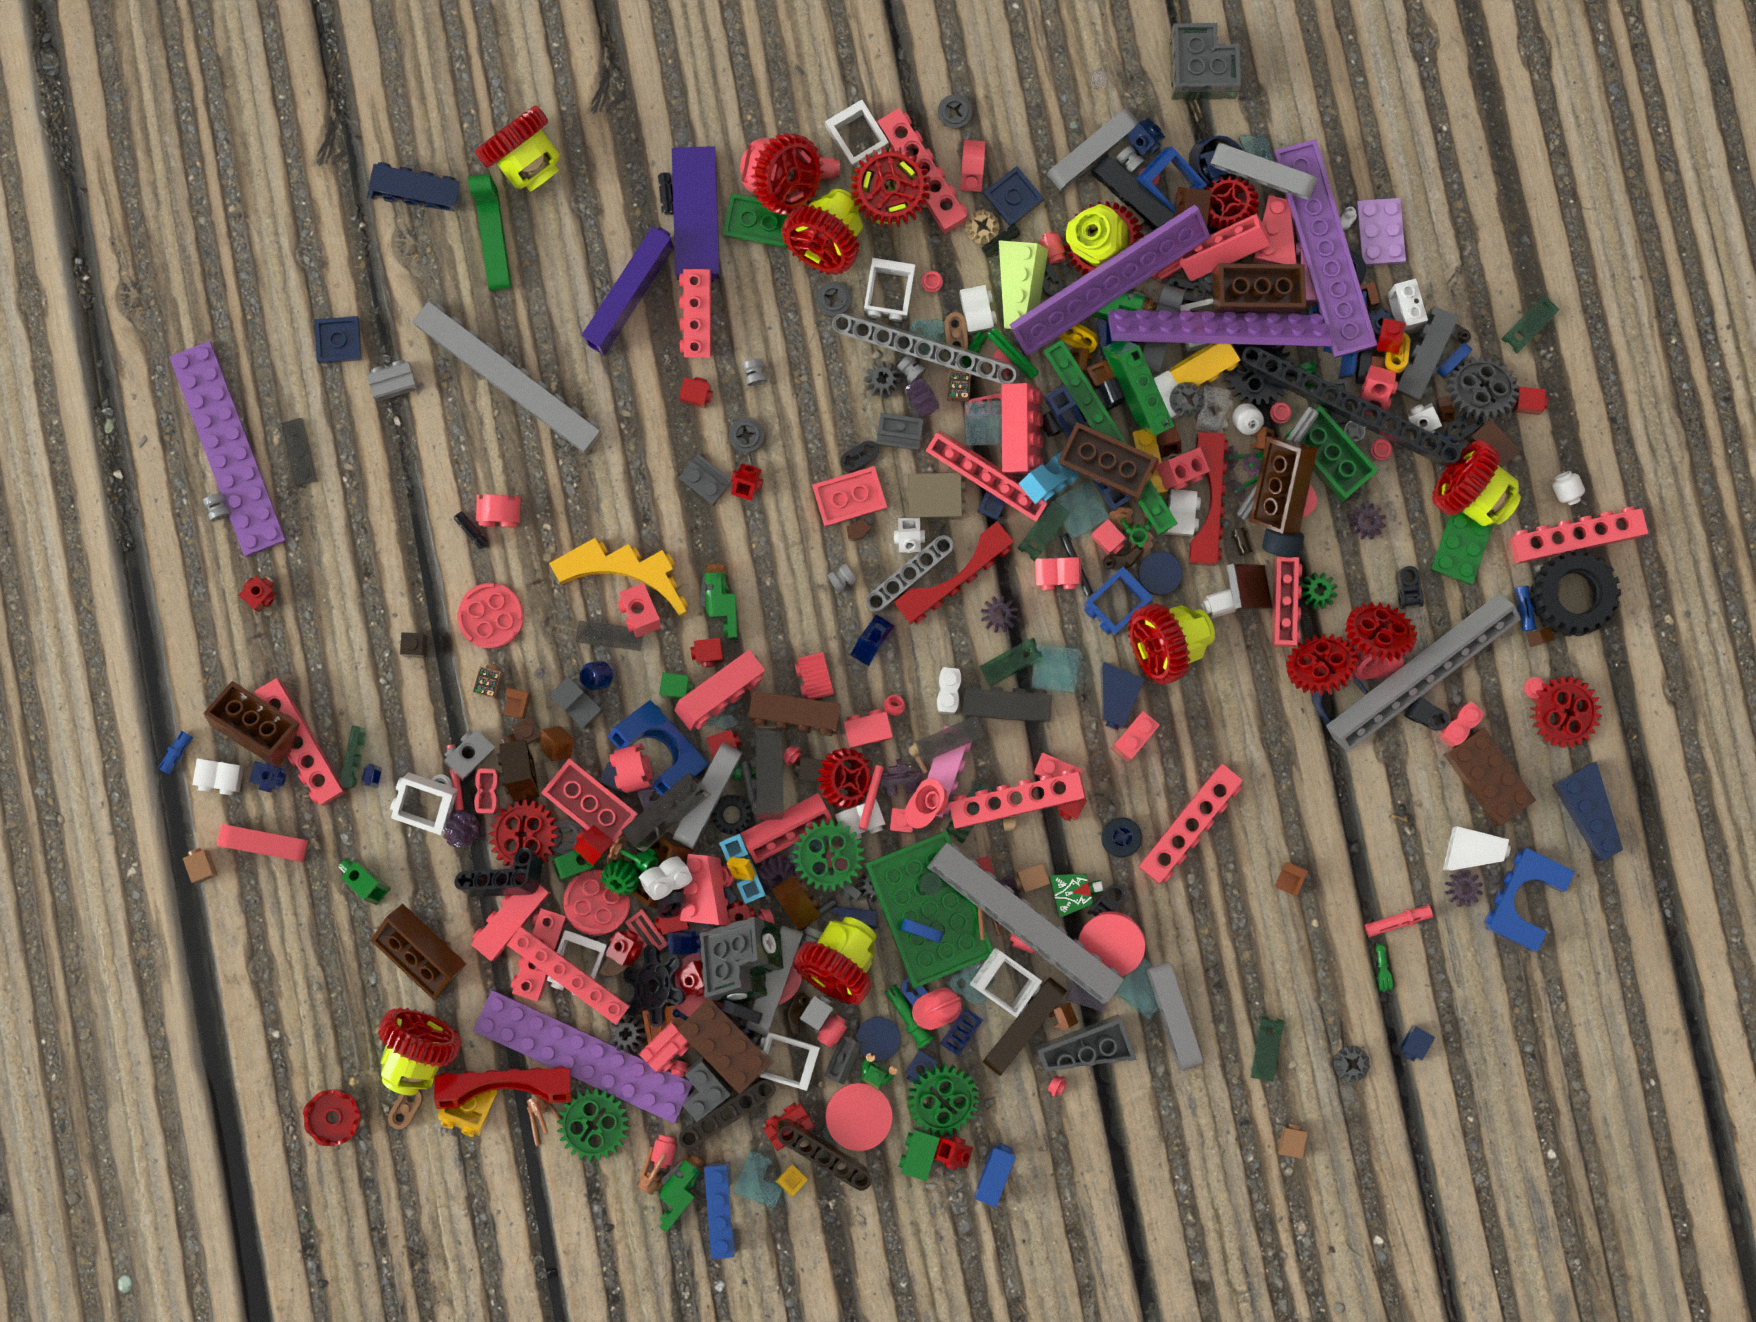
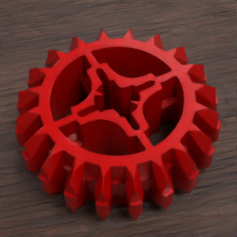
[1206,175,1260,231]
[816,748,873,808]

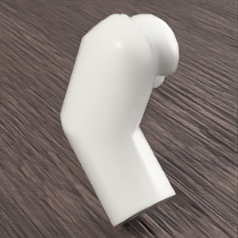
[1340,207,1357,230]

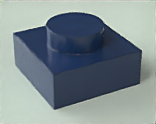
[977,491,1006,521]

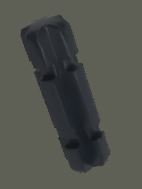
[658,172,674,215]
[981,224,1020,258]
[454,511,489,549]

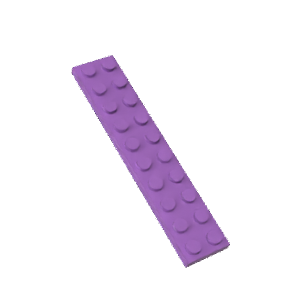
[1273,139,1377,358]
[1009,204,1211,356]
[1108,309,1332,346]
[169,341,287,557]
[473,990,693,1124]

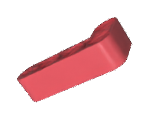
[216,824,308,862]

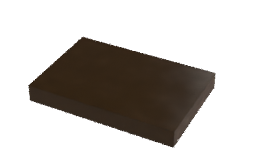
[1227,564,1272,610]

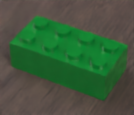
[1284,405,1379,503]

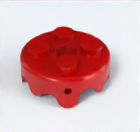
[303,1089,361,1146]

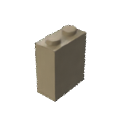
[908,473,966,520]

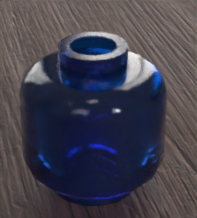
[580,661,614,690]

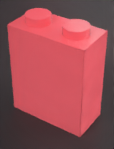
[1111,711,1160,763]

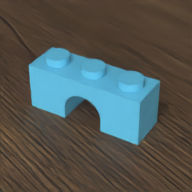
[1019,451,1079,504]
[719,834,767,904]

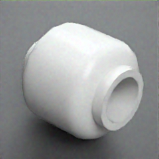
[1232,403,1264,435]
[1552,471,1585,505]

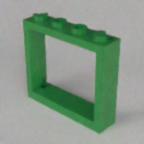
[1102,341,1174,436]

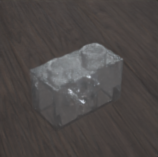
[1194,385,1233,433]

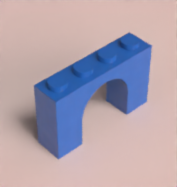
[607,700,709,802]
[1484,848,1575,952]
[704,1161,737,1259]

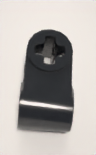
[1396,566,1424,609]
[1404,697,1449,731]
[1087,884,1126,916]

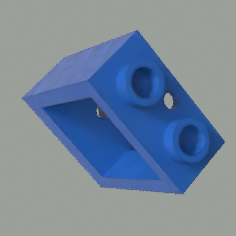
[1136,147,1207,214]
[1084,567,1153,636]
[974,1143,1016,1207]

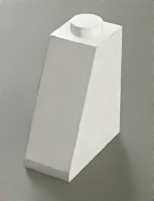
[1443,826,1511,871]

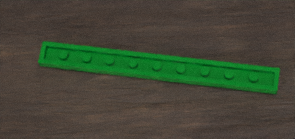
[1043,340,1178,536]

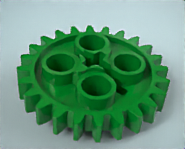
[792,819,865,892]
[906,1063,980,1136]
[557,1088,630,1162]

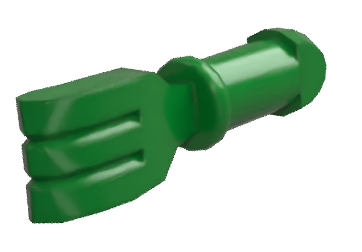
[1376,943,1393,991]

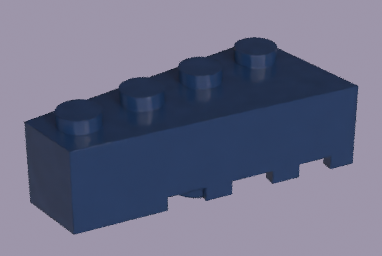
[367,162,460,212]
[1552,761,1623,862]

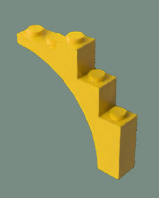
[549,538,689,618]

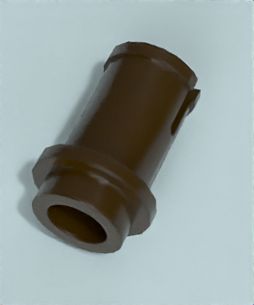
[1231,527,1253,556]

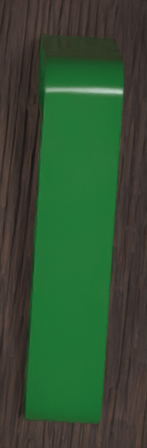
[468,173,512,291]

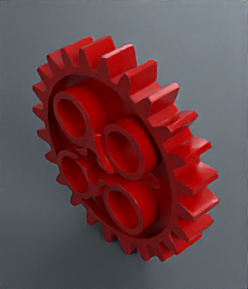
[1345,602,1417,662]
[1286,633,1359,696]
[1530,676,1602,748]
[488,799,560,869]

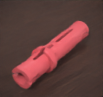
[1365,904,1433,938]

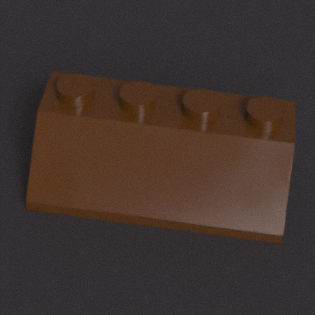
[1249,437,1318,534]
[203,681,300,768]
[370,903,466,1001]

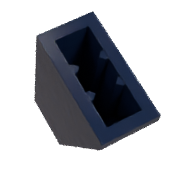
[1101,662,1145,731]

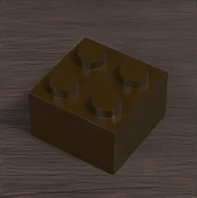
[497,739,540,802]

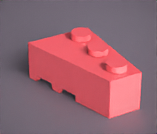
[1251,195,1296,264]
[680,854,731,926]

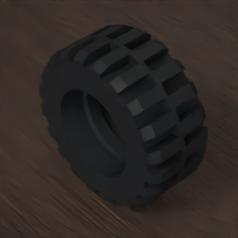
[1531,550,1621,637]

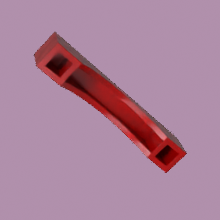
[1189,432,1228,566]
[894,521,1014,625]
[434,1066,572,1109]

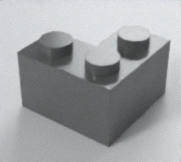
[549,677,604,730]
[682,1056,733,1122]

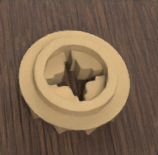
[965,209,999,244]

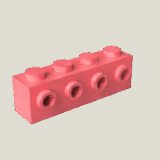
[1179,214,1270,281]
[679,269,711,358]
[1271,556,1302,648]
[740,793,832,864]
[471,884,551,962]
[511,908,567,1002]

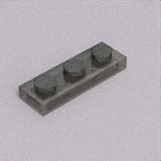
[281,418,318,487]
[575,621,644,652]
[915,716,985,763]

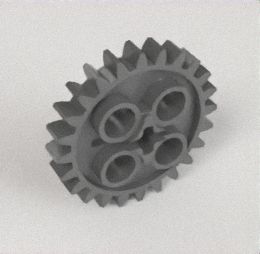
[1447,356,1519,422]

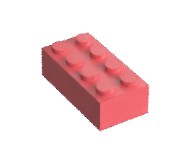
[1002,383,1044,477]
[674,650,765,731]
[541,759,640,849]

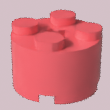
[476,494,521,528]
[610,743,653,793]

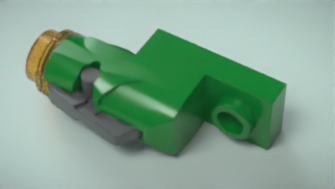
[1090,289,1155,321]
[700,564,738,640]
[659,1153,706,1232]

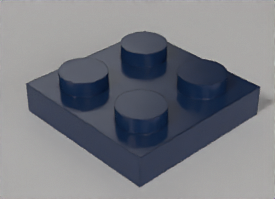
[983,166,1044,226]
[314,316,362,364]

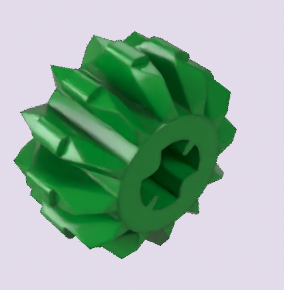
[1301,572,1338,609]
[601,858,640,897]

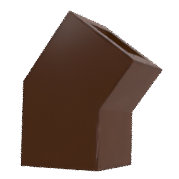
[1436,396,1455,423]
[847,518,872,541]
[1526,627,1555,647]

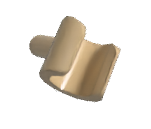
[908,743,928,774]
[1003,799,1017,831]

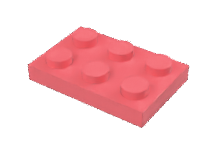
[812,466,887,527]

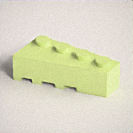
[999,240,1048,331]

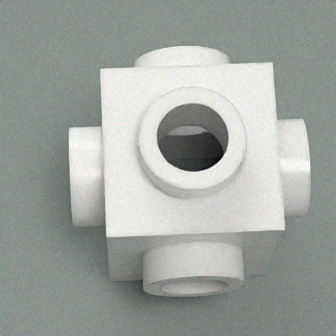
[1408,403,1442,433]
[894,518,925,553]

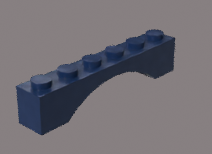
[1042,385,1132,510]

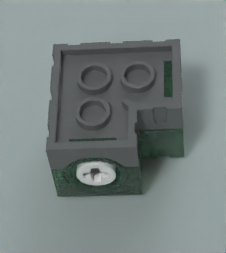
[1170,23,1241,100]
[699,917,784,1004]

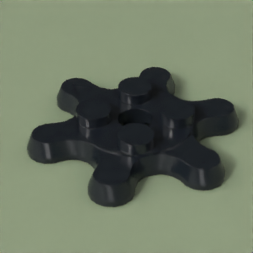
[623,945,686,1027]

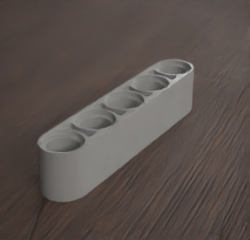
[1047,108,1139,191]
[1210,143,1318,200]
[866,535,953,613]
[673,742,743,849]
[746,925,803,1036]
[1147,962,1203,1071]

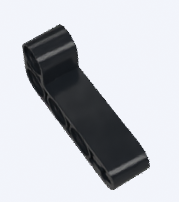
[1042,377,1126,438]
[454,847,543,897]

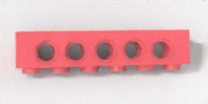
[877,108,968,235]
[926,430,1051,522]
[1509,506,1648,564]
[254,678,346,806]
[1137,764,1243,884]
[949,769,1087,829]
[507,927,630,1025]

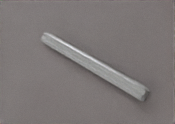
[1237,407,1319,520]

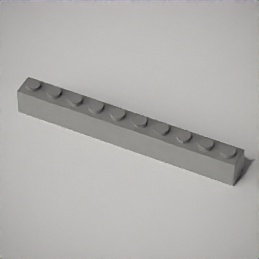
[412,301,602,455]
[1326,593,1521,752]
[927,843,1124,1004]

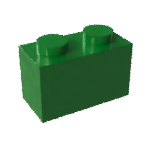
[659,672,695,700]
[898,1129,940,1181]

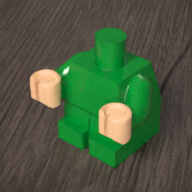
[860,1053,898,1090]

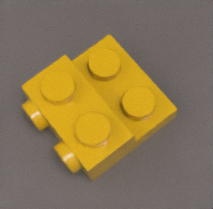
[438,1090,498,1137]

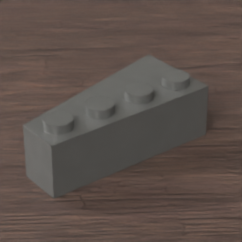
[1396,306,1459,401]
[1035,1014,1137,1071]

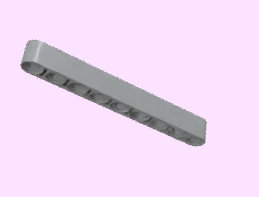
[832,313,1020,384]

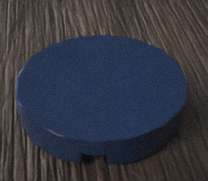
[1139,552,1182,595]
[856,1017,900,1061]

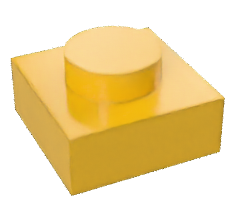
[726,857,756,881]
[776,1164,808,1197]

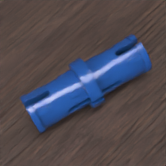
[1515,586,1537,631]
[157,730,194,775]

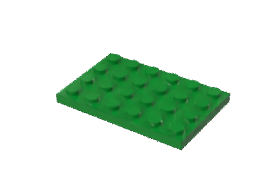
[864,831,993,989]

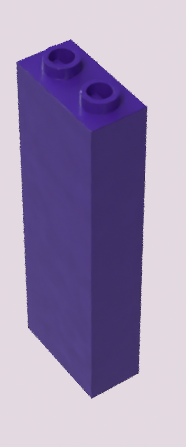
[672,146,720,282]
[581,226,674,356]

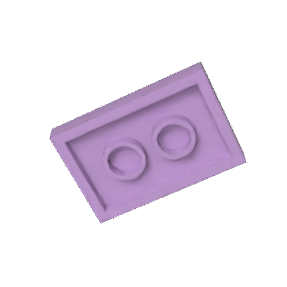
[1356,198,1406,266]

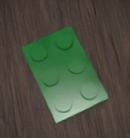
[722,193,788,249]
[1430,511,1494,585]

